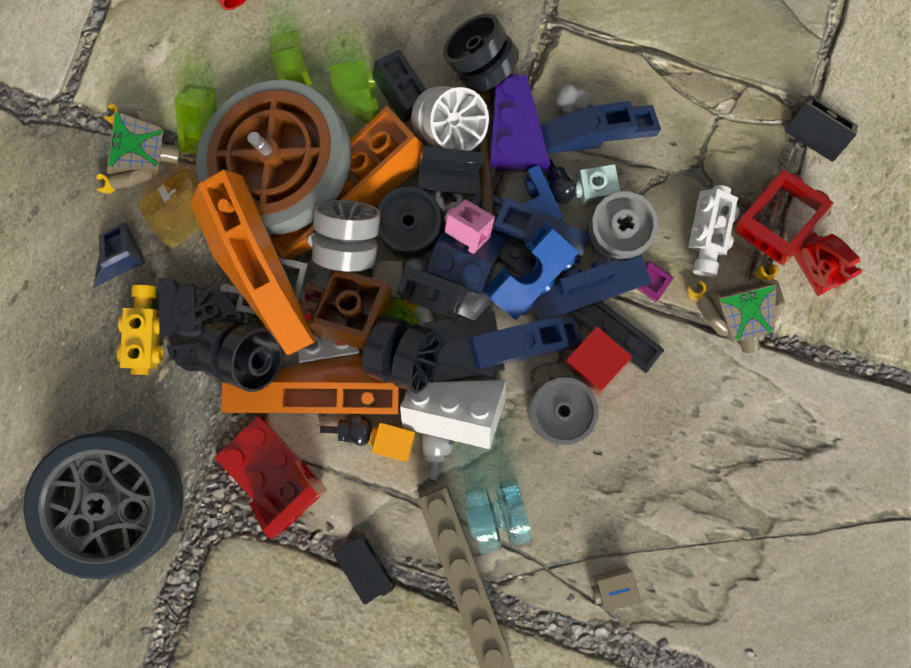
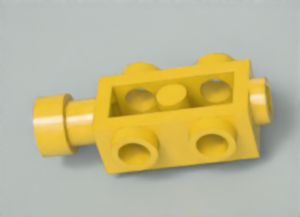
[117,285,164,375]

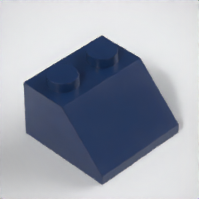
[426,229,507,293]

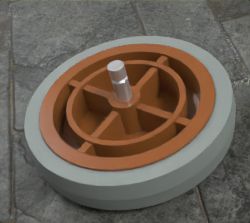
[196,80,351,235]

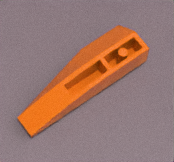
[190,170,316,355]
[221,354,401,415]

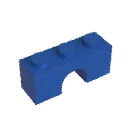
[484,222,579,320]

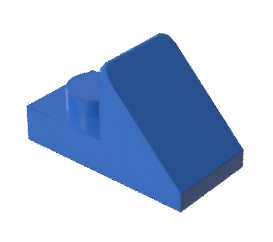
[524,165,564,221]

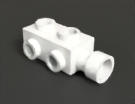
[688,185,740,277]

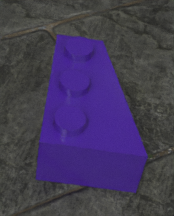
[490,74,550,174]

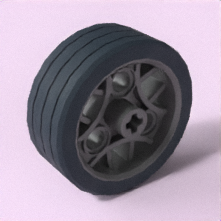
[23,430,184,580]

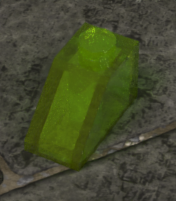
[269,30,312,86]
[175,84,217,155]

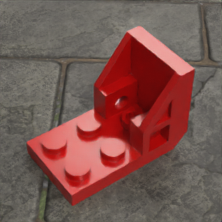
[214,416,327,540]

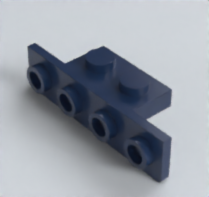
[533,255,651,321]

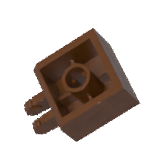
[298,270,393,350]

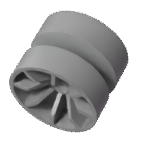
[312,200,380,271]

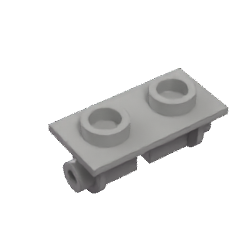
[298,332,361,363]

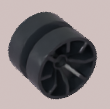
[363,315,441,393]
[198,318,283,392]

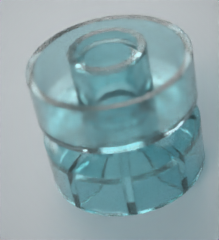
[465,478,533,555]

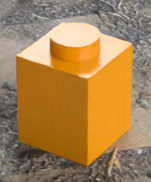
[369,423,416,462]

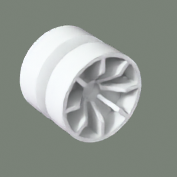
[411,86,489,151]

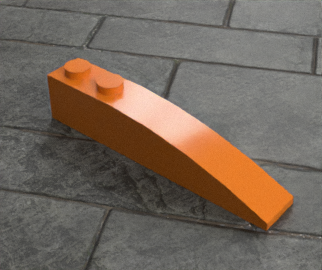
[272,106,423,260]

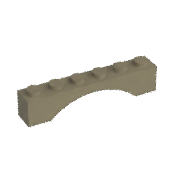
[418,486,514,668]

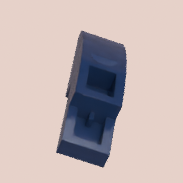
[540,101,661,153]
[474,190,591,264]
[469,317,582,369]

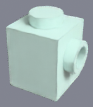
[575,164,620,206]

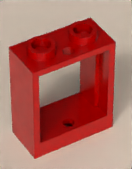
[735,169,834,267]

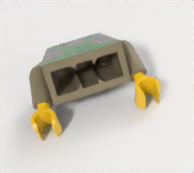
[96,103,180,194]
[686,264,785,353]

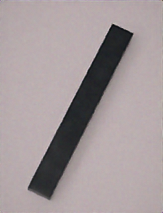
[491,229,664,374]

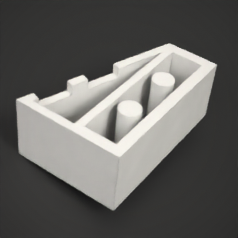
[400,380,506,449]

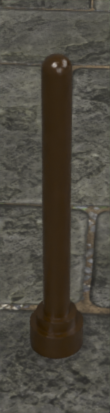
[476,89,494,215]

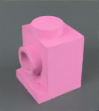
[444,199,495,254]

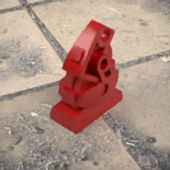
[793,232,862,296]

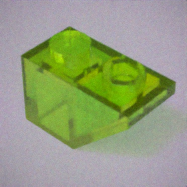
[329,60,379,124]

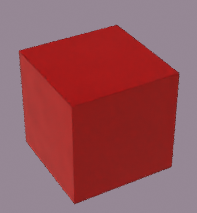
[565,327,632,396]

